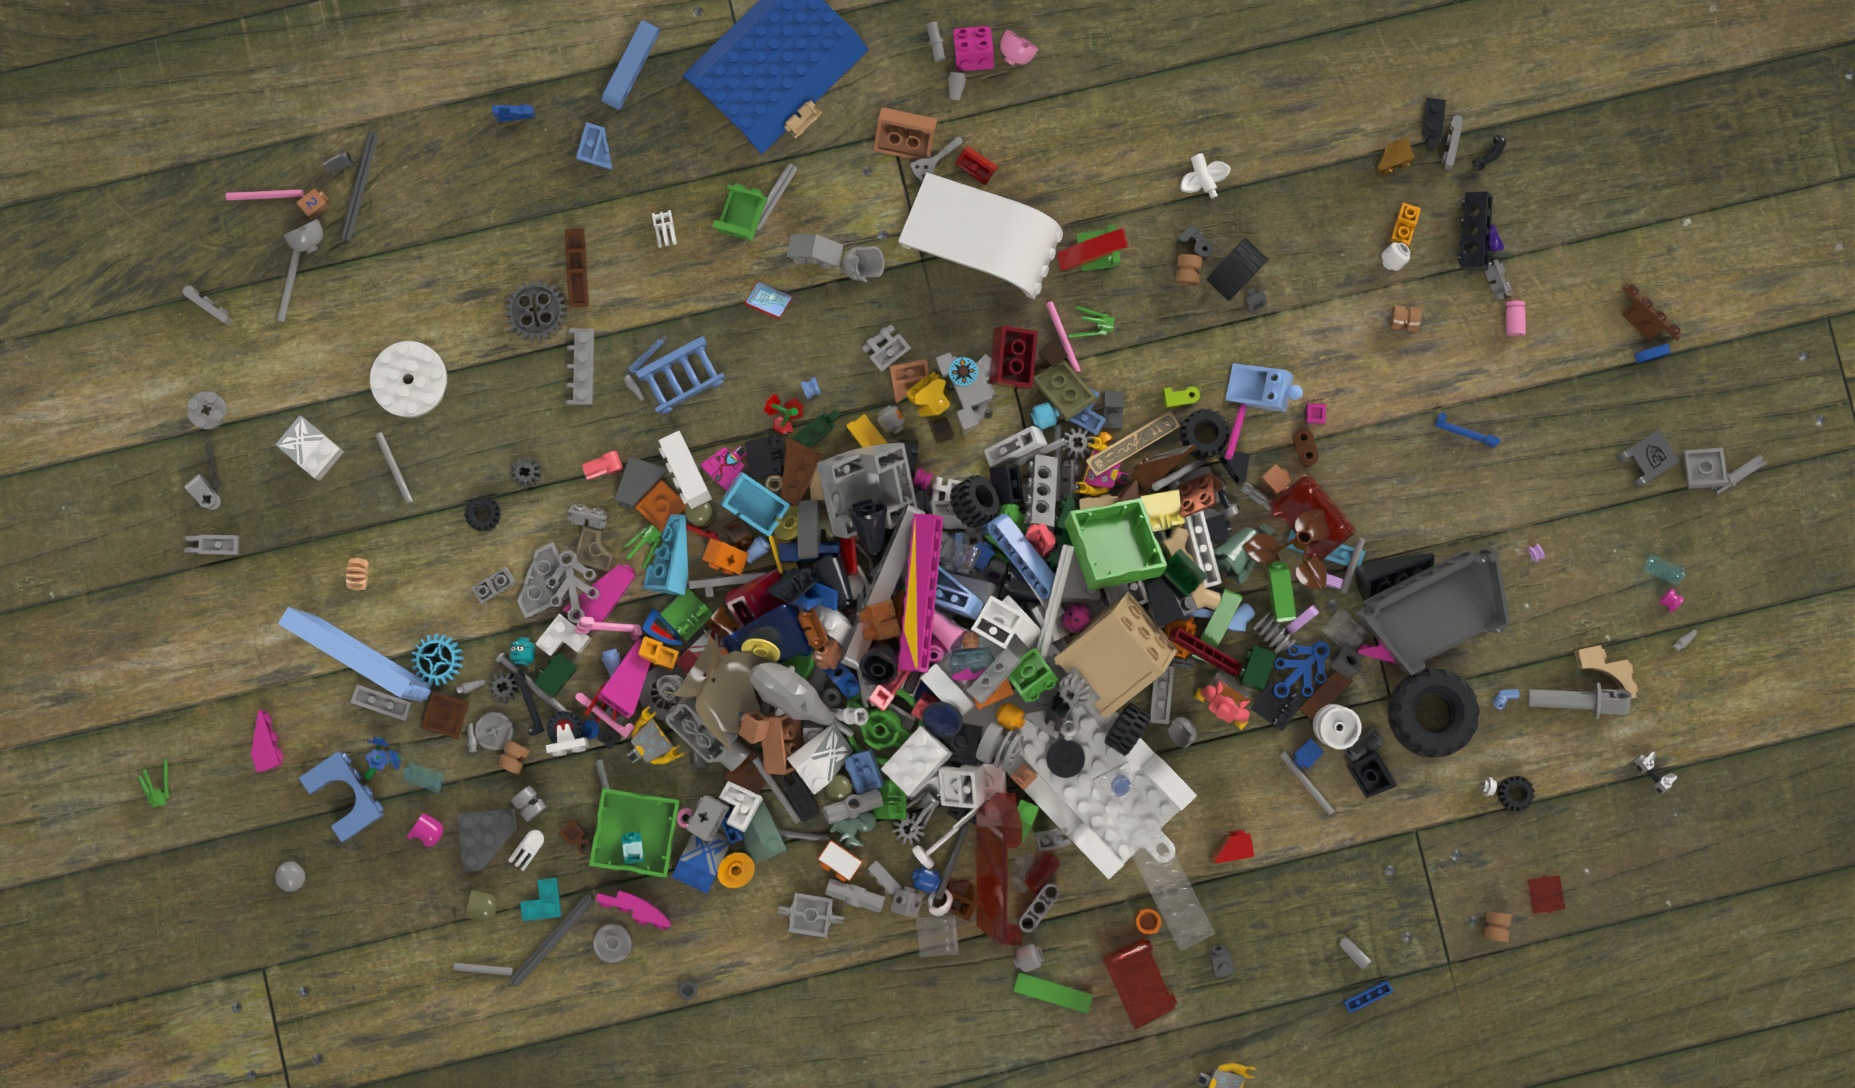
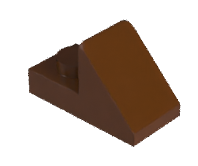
[1113,480,1150,504]

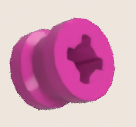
[912,468,934,491]
[1659,588,1684,612]

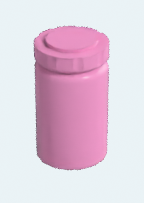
[1506,301,1526,336]

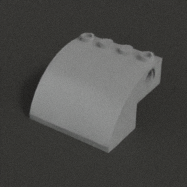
[817,443,918,538]

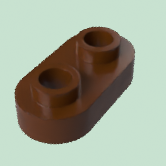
[1293,428,1318,466]

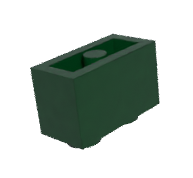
[1238,646,1276,692]
[534,653,579,698]

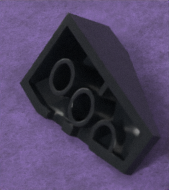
[1356,553,1435,602]
[1145,558,1198,628]

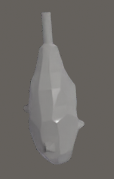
[750,662,854,737]

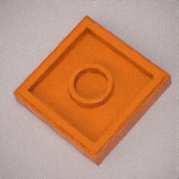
[635,480,687,533]

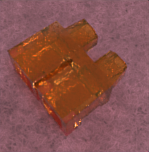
[857,599,901,641]

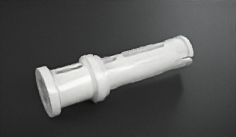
[829,707,868,725]

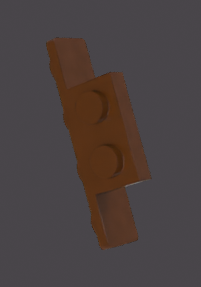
[1622,282,1682,341]

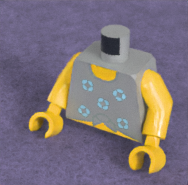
[627,706,684,765]
[1196,1063,1256,1088]

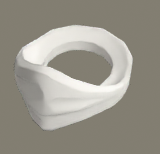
[928,889,953,916]

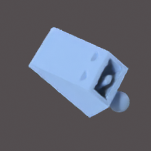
[1225,363,1303,412]

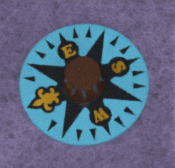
[949,357,978,386]

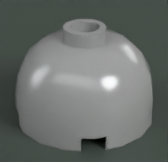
[283,219,323,253]

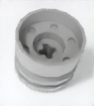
[976,721,1024,772]

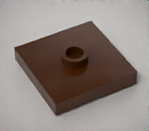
[421,691,470,739]
[723,746,766,795]

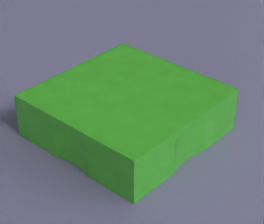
[1064,498,1167,591]
[589,788,679,878]

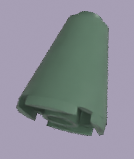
[1213,527,1259,579]

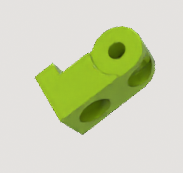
[1162,387,1200,409]

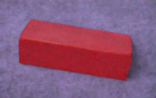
[955,146,998,185]
[840,535,857,576]

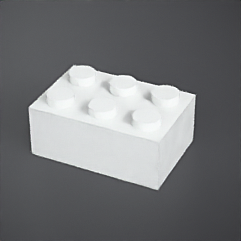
[881,726,953,796]

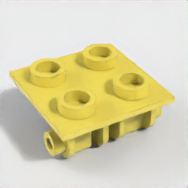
[1141,489,1185,532]

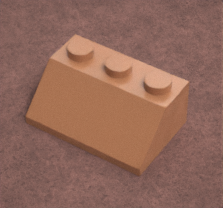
[873,107,937,160]
[761,712,804,775]

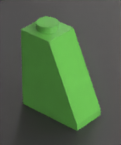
[1267,561,1296,622]
[1006,800,1039,843]

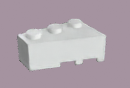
[795,605,853,646]

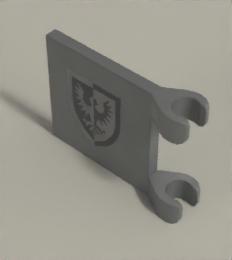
[1616,429,1680,488]

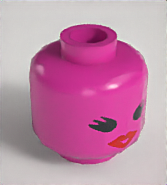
[1062,604,1091,633]

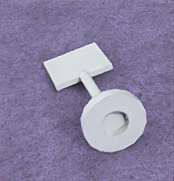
[912,808,981,869]

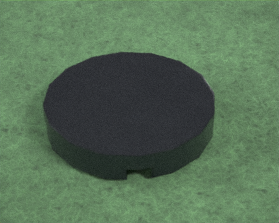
[1046,739,1085,778]

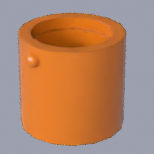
[1134,908,1161,934]

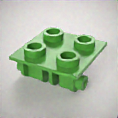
[660,587,714,641]
[873,780,906,819]

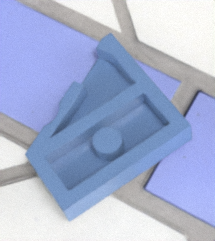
[576,122,612,170]

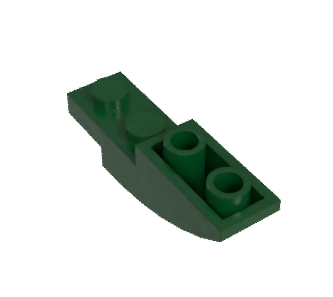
[1048,494,1076,572]

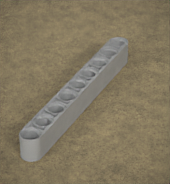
[839,504,925,670]

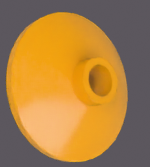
[717,853,755,888]

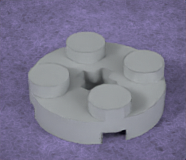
[187,391,227,430]

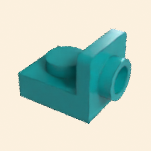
[621,832,644,864]

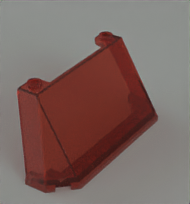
[977,792,1023,947]

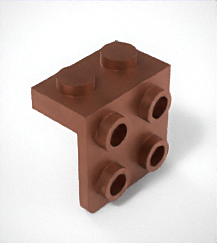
[1177,472,1223,518]

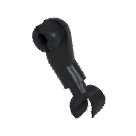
[1471,135,1507,171]

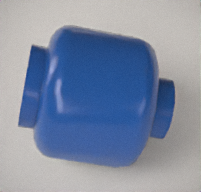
[911,865,941,894]

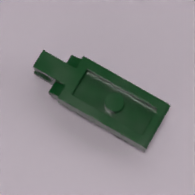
[791,410,840,448]

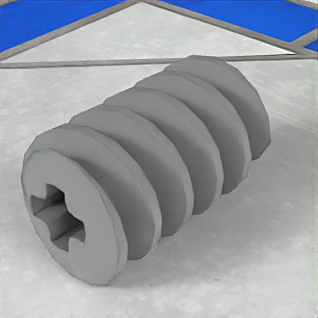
[1253,612,1296,653]

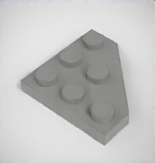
[517,542,578,619]

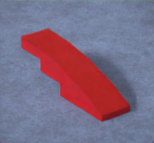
[1056,228,1129,271]

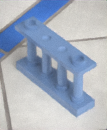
[635,336,726,415]

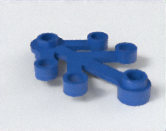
[1273,641,1330,698]

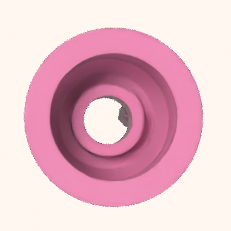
[932,610,967,652]

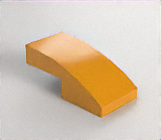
[638,636,679,671]

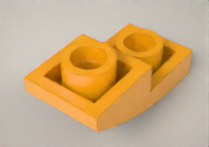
[1390,203,1421,247]

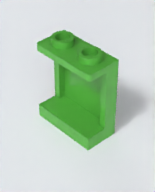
[712,184,767,241]

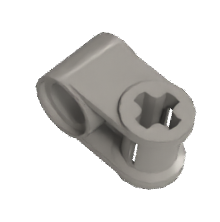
[184,473,221,510]

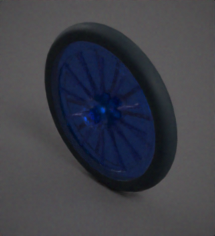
[922,702,963,738]

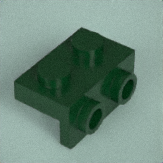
[1162,549,1207,597]

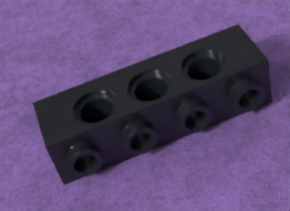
[1458,192,1493,271]

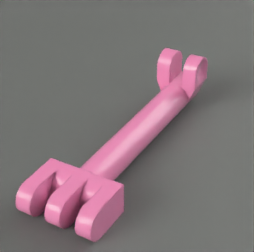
[574,617,642,641]
[575,693,634,738]

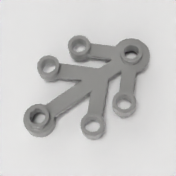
[547,550,599,624]

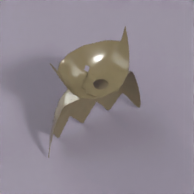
[663,629,783,750]

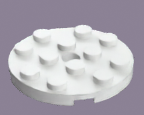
[370,341,447,418]

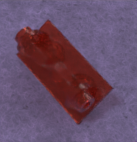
[1023,852,1060,894]

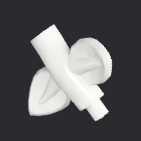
[1180,153,1231,199]

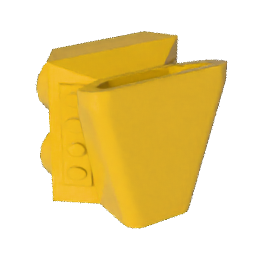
[906,372,951,417]

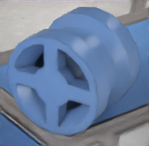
[800,377,821,400]

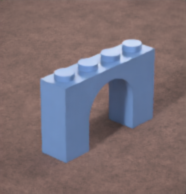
[299,752,384,842]

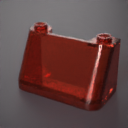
[1269,474,1357,561]
[1101,937,1178,1030]

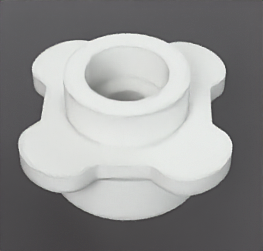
[1059,718,1081,741]

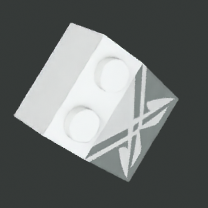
[275,415,344,481]
[787,723,853,794]

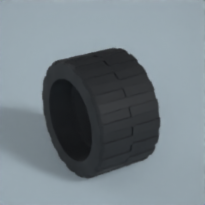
[1206,238,1268,301]

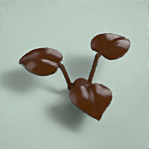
[1244,509,1327,590]

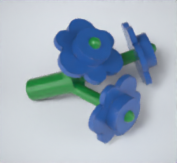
[364,736,401,780]

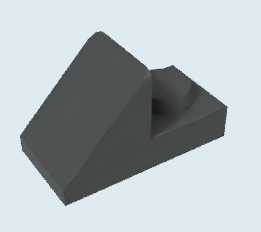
[1103,390,1124,429]

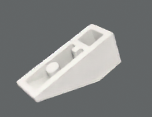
[984,426,1047,468]

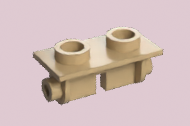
[784,100,822,139]

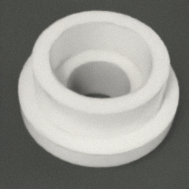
[1480,777,1497,796]

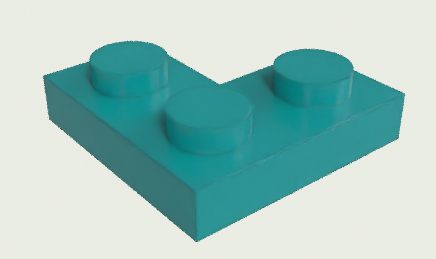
[520,877,562,921]

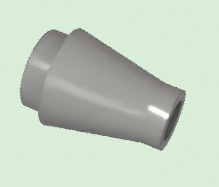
[948,72,967,101]

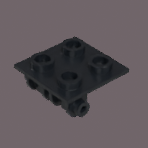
[745,434,786,479]
[766,567,818,605]
[1251,678,1304,732]

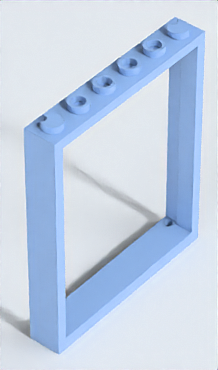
[278,607,432,702]

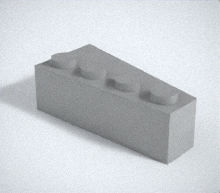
[1060,550,1100,603]

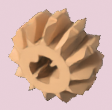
[346,558,369,591]

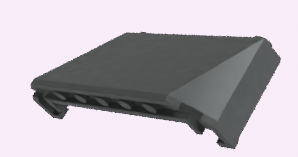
[1357,548,1510,675]

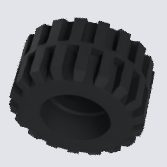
[1180,408,1230,459]
[950,475,1001,528]
[1104,702,1151,756]

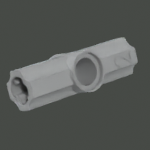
[823,789,883,824]
[825,878,885,913]

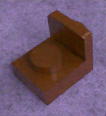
[723,517,755,550]

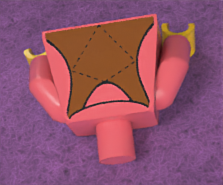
[1194,680,1250,730]

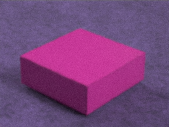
[1306,403,1326,424]

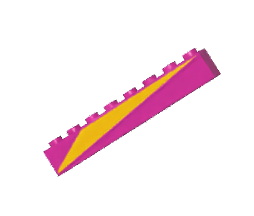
[898,514,943,673]

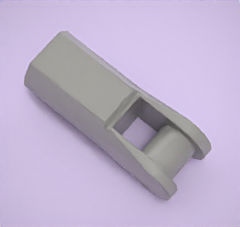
[1339,937,1371,969]

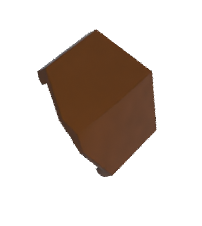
[936,880,979,921]

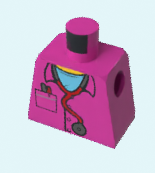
[700,445,747,492]

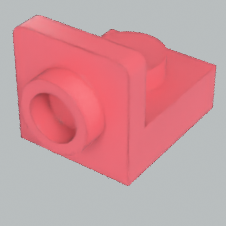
[911,692,942,723]

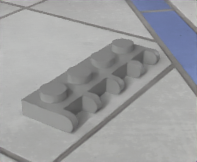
[566,328,595,405]

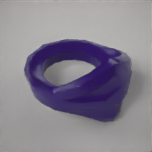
[1489,224,1505,252]

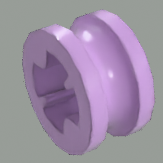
[1528,543,1545,563]

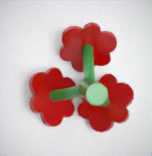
[763,394,804,435]

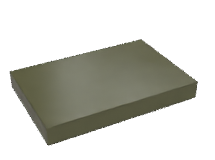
[1033,360,1097,421]

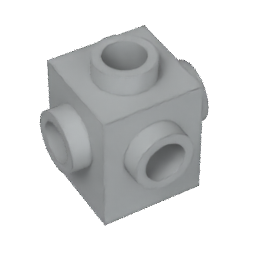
[891,886,923,918]

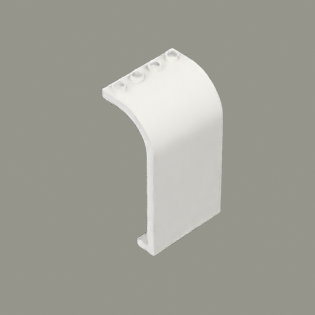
[898,173,1063,299]

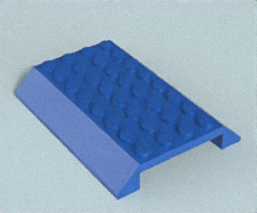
[682,0,869,155]

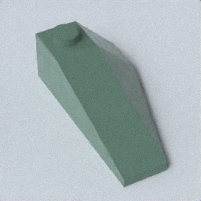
[743,792,788,865]

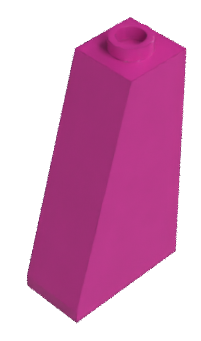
[563,564,637,633]
[597,638,650,719]

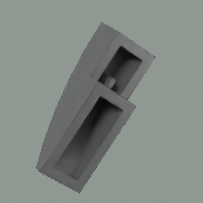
[798,500,821,559]

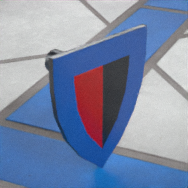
[641,608,683,646]

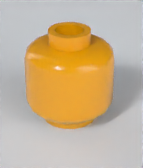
[996,702,1026,731]

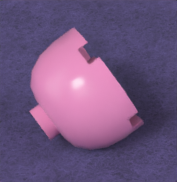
[1000,30,1038,65]

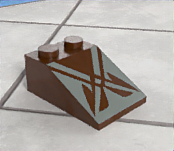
[1131,444,1197,492]

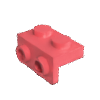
[1025,523,1056,560]

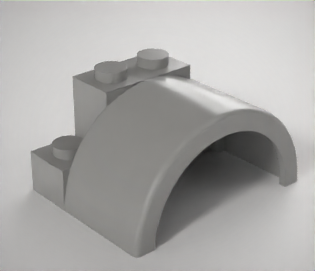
[935,352,995,437]

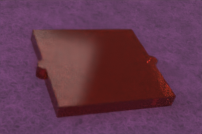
[1528,875,1565,913]

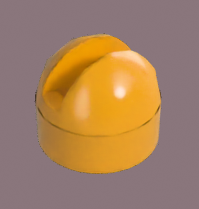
[1097,432,1113,445]

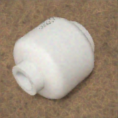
[1382,242,1410,271]

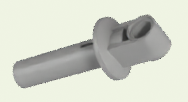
[1528,683,1632,720]

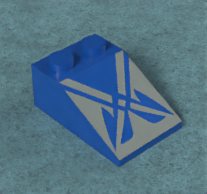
[672,832,731,893]

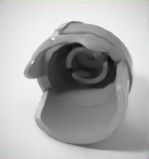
[840,246,884,282]

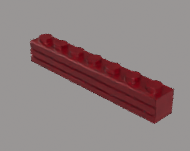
[1168,627,1242,676]

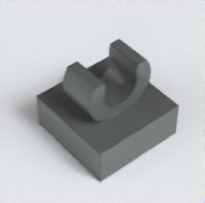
[1246,288,1267,314]

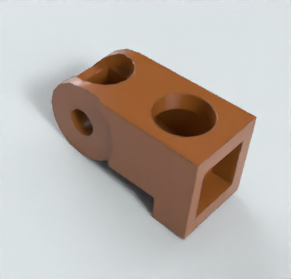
[706,605,744,643]

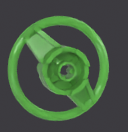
[843,688,924,765]

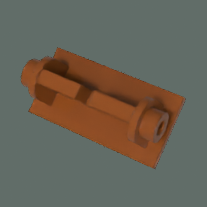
[797,608,829,651]

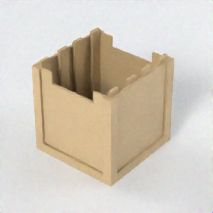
[1054,591,1178,719]

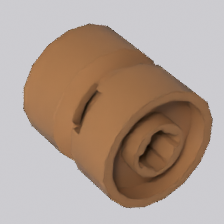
[1175,254,1203,286]
[1390,305,1422,332]
[496,740,531,775]
[1483,911,1512,942]

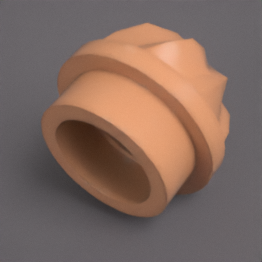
[961,631,981,650]

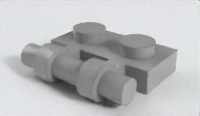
[861,324,911,373]

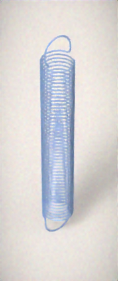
[626,336,666,375]

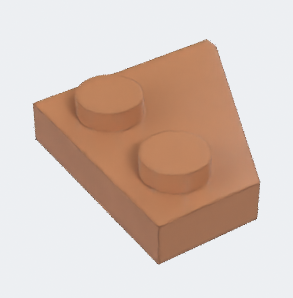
[889,359,929,403]

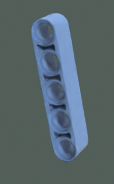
[601,20,660,110]
[987,513,1055,599]

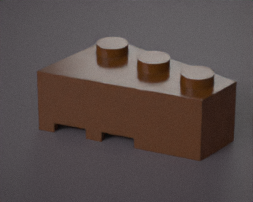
[781,438,824,506]

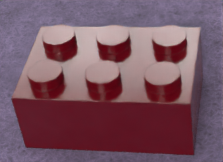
[989,325,1038,390]

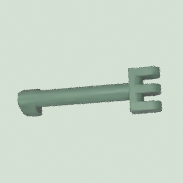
[1236,523,1275,585]

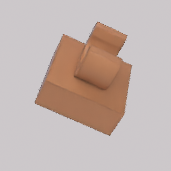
[1010,763,1038,790]

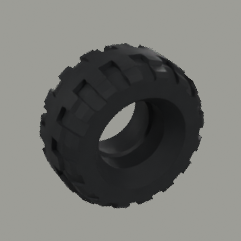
[1387,668,1480,758]

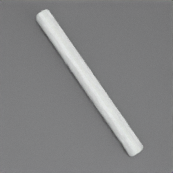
[1037,544,1074,659]

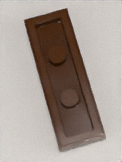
[1299,671,1353,722]

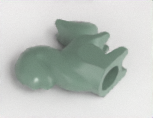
[830,811,876,849]

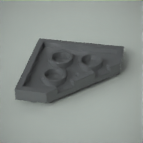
[458,808,518,872]

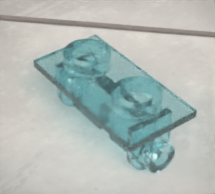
[1642,554,1686,586]
[403,762,445,794]

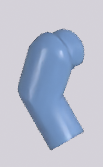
[1493,689,1519,710]

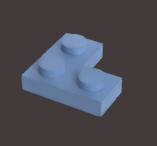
[1068,387,1106,436]

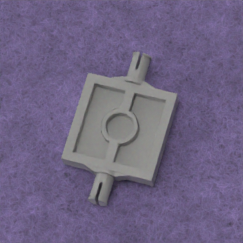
[778,893,844,938]

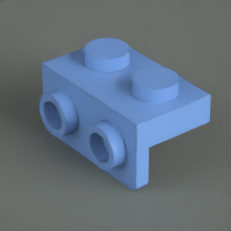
[845,749,885,795]

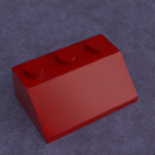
[1209,830,1255,864]

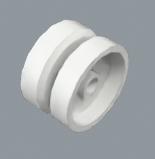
[1313,704,1361,749]

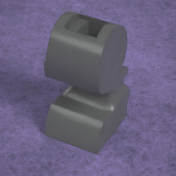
[1176,225,1213,260]

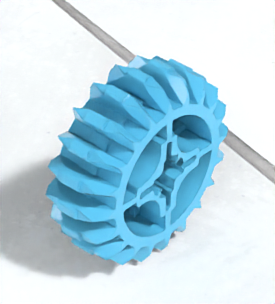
[411,633,464,686]

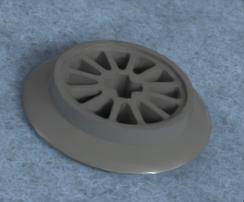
[639,666,687,721]

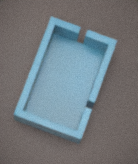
[719,472,790,537]

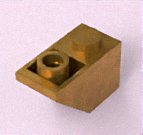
[1375,137,1415,176]

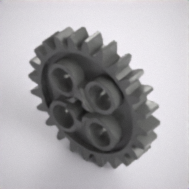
[505,280,567,342]

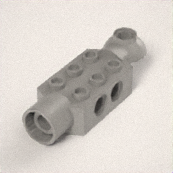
[656,675,750,772]

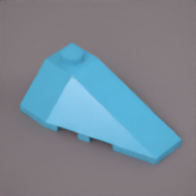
[643,515,688,595]

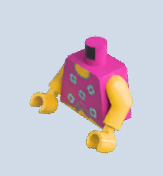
[1075,436,1129,496]

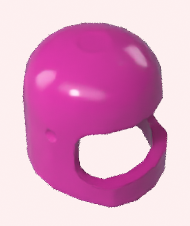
[406,813,443,847]

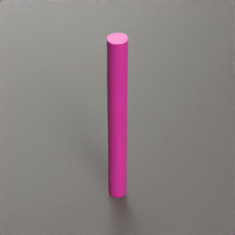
[1225,404,1247,460]

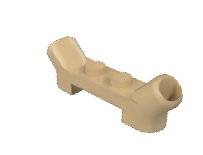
[1161,527,1221,610]

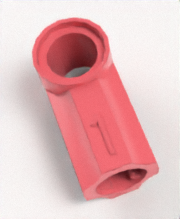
[582,451,623,480]

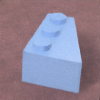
[935,566,984,620]

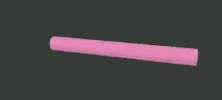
[226,190,303,200]
[1046,301,1081,373]

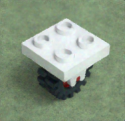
[546,711,590,757]

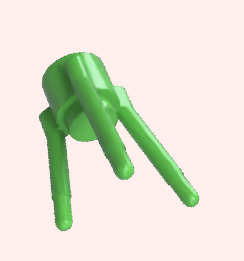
[1068,306,1114,338]
[624,524,662,569]
[138,759,170,808]

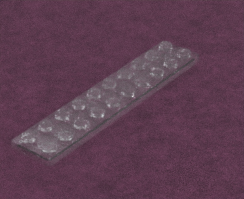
[1092,761,1215,951]

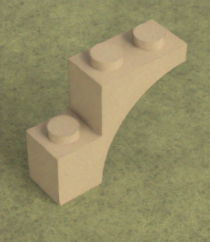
[1574,645,1638,698]

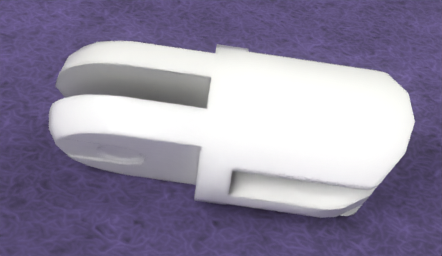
[508,830,544,872]

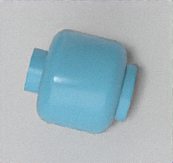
[1030,402,1059,429]

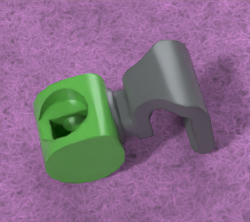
[984,548,1010,584]

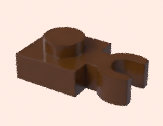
[558,819,593,854]

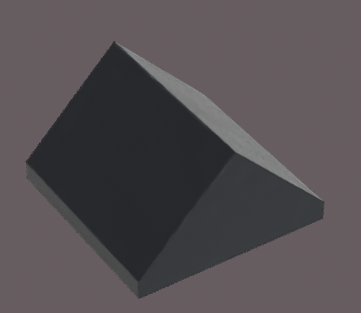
[1216,449,1250,487]
[1347,750,1397,798]

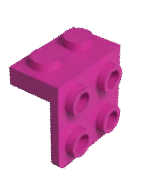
[953,26,994,71]

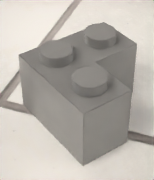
[786,234,843,270]

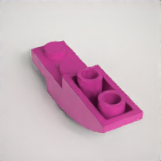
[596,890,672,930]

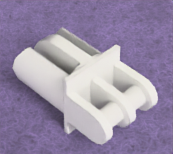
[652,210,677,248]

